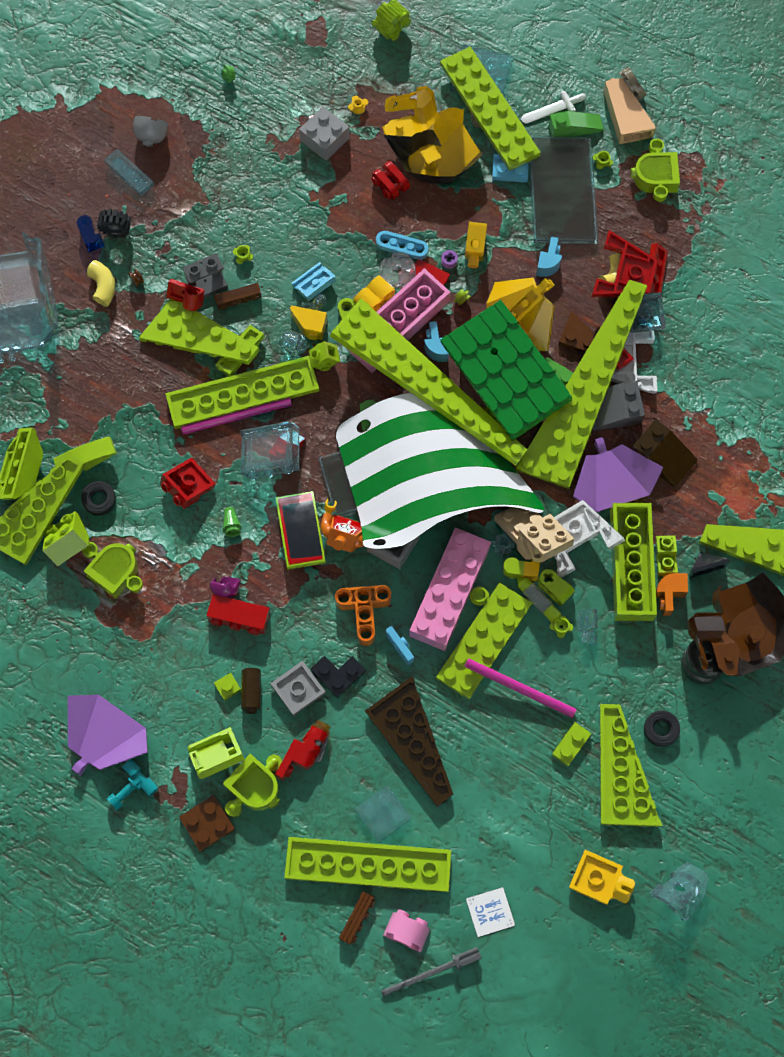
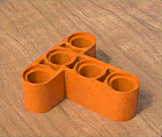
[335,585,392,646]

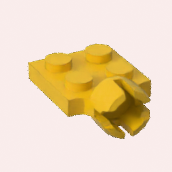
[569,850,635,905]

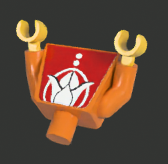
[320,499,364,552]

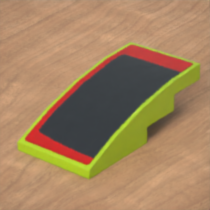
[276,491,326,570]

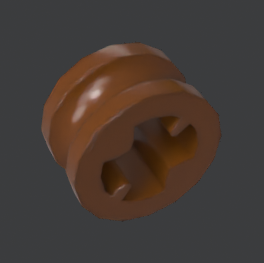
[128,269,145,287]

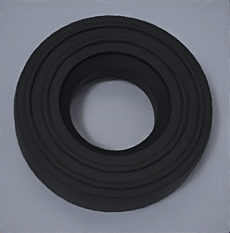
[81,481,116,516]
[644,710,680,747]

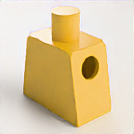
[465,222,487,268]

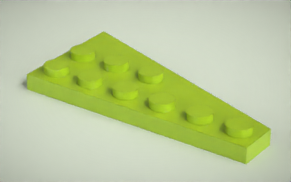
[599,704,662,827]

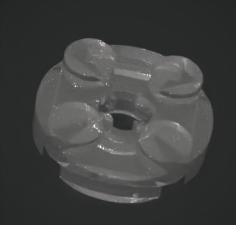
[379,253,416,288]

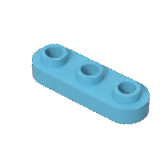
[376,231,428,260]

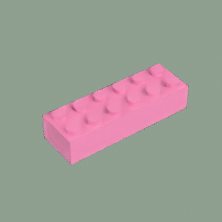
[346,268,450,373]
[409,528,491,651]

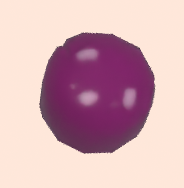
[210,576,241,598]

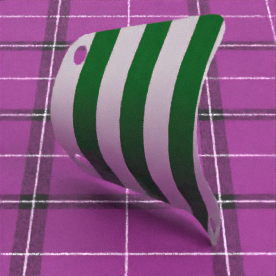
[336,393,544,549]

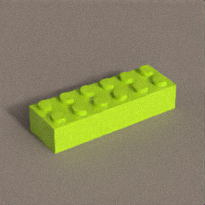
[610,503,657,621]

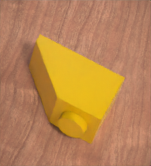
[290,305,327,340]

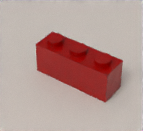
[206,594,271,636]

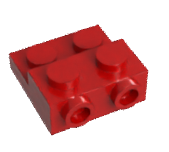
[160,457,216,509]

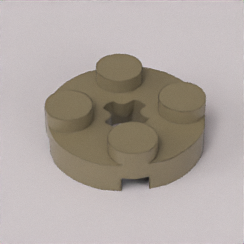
[619,67,647,101]

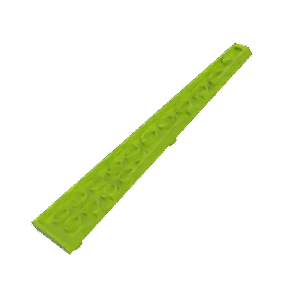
[516,280,647,489]
[330,299,527,465]

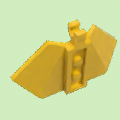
[486,278,555,351]

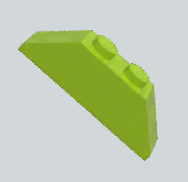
[0,428,43,500]

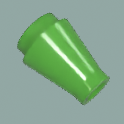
[223,507,242,537]

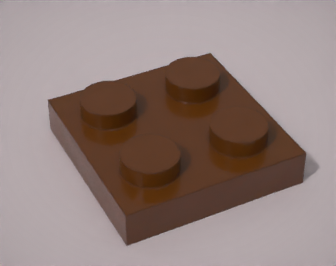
[179,795,235,852]

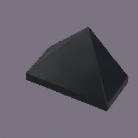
[689,552,730,578]

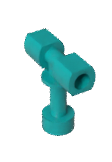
[107,759,159,810]

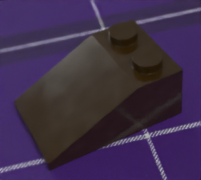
[631,419,698,488]

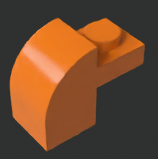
[656,573,688,616]

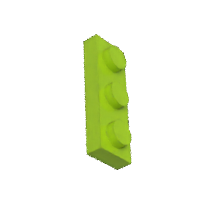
[215,325,265,377]

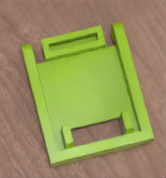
[187,727,245,779]

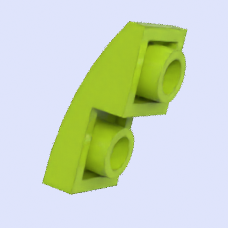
[656,536,678,577]

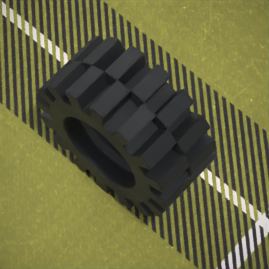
[97,209,131,238]

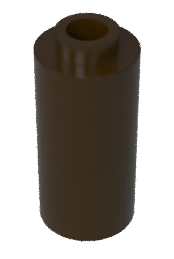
[241,668,261,714]

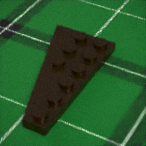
[365,676,453,807]

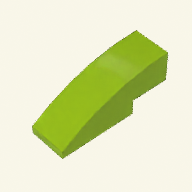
[53,437,117,471]

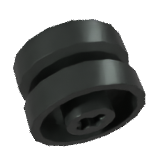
[681,640,723,684]

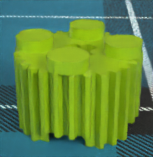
[371,0,412,41]

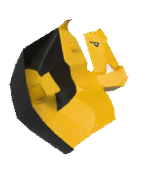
[382,86,484,184]

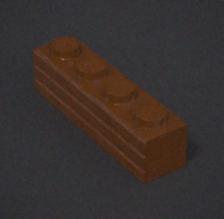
[214,283,262,310]
[339,892,375,945]

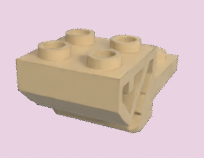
[494,507,574,562]

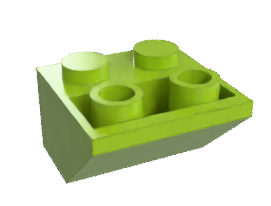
[42,511,89,566]

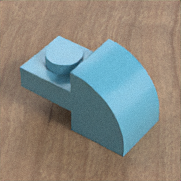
[536,237,562,277]
[424,321,449,362]

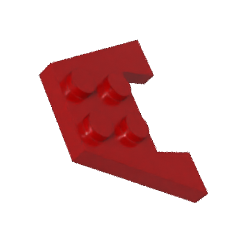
[591,230,658,297]

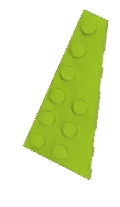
[139,299,260,365]
[0,455,85,565]
[699,524,784,576]

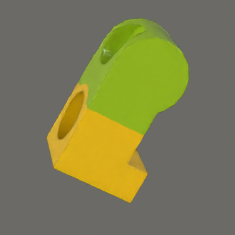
[503,557,540,581]

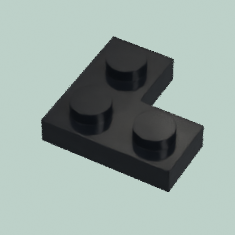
[310,656,366,698]

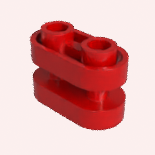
[371,161,410,200]

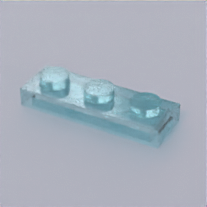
[104,149,154,196]

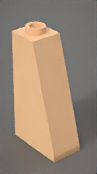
[603,78,656,144]

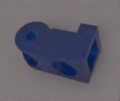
[77,215,105,253]

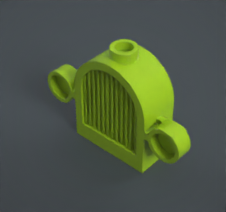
[630,139,680,202]
[82,542,143,599]
[223,754,282,817]

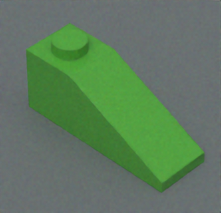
[548,111,604,141]

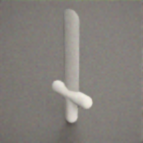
[521,91,586,123]

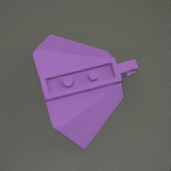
[573,437,663,512]
[68,695,148,776]

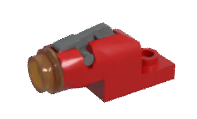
[275,720,331,781]

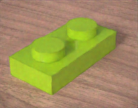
[552,722,591,767]

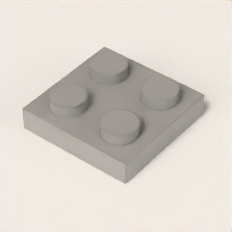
[270,661,326,716]

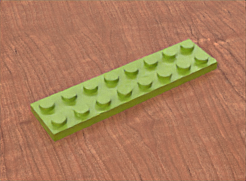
[440,46,541,171]
[165,356,319,429]
[284,837,451,892]

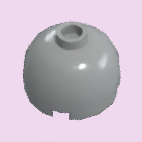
[133,116,168,147]

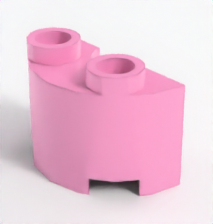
[383,909,431,953]

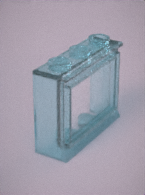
[239,421,299,480]

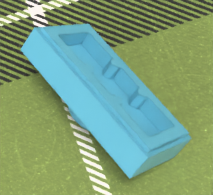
[386,626,414,666]

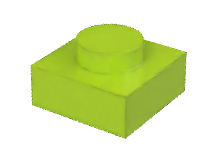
[214,673,241,701]

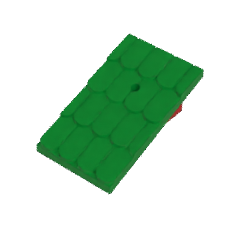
[440,299,572,441]

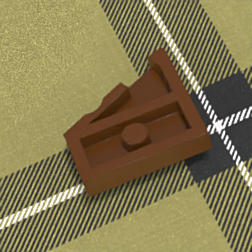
[558,312,596,354]

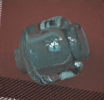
[279,330,308,356]

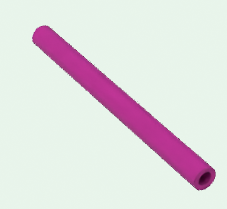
[181,397,292,435]
[464,658,576,718]

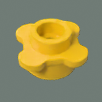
[348,96,368,114]

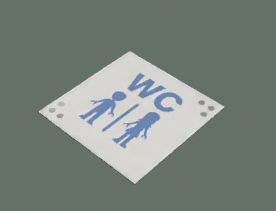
[466,887,515,937]

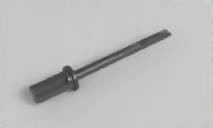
[381,947,481,996]

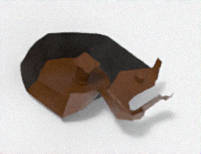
[687,572,784,677]

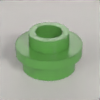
[221,65,236,83]

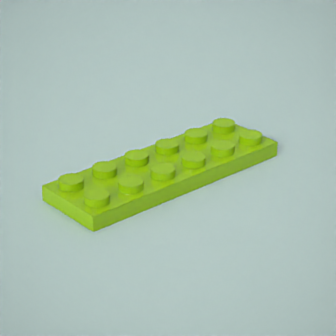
[436,582,532,700]

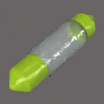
[517,577,561,623]

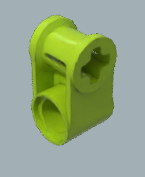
[538,569,575,606]

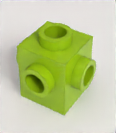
[309,341,340,371]

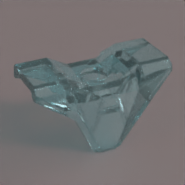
[650,862,709,921]

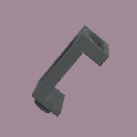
[183,253,228,299]

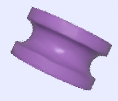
[441,250,458,269]

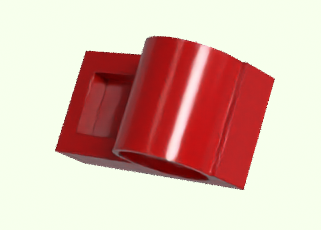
[167,279,205,311]

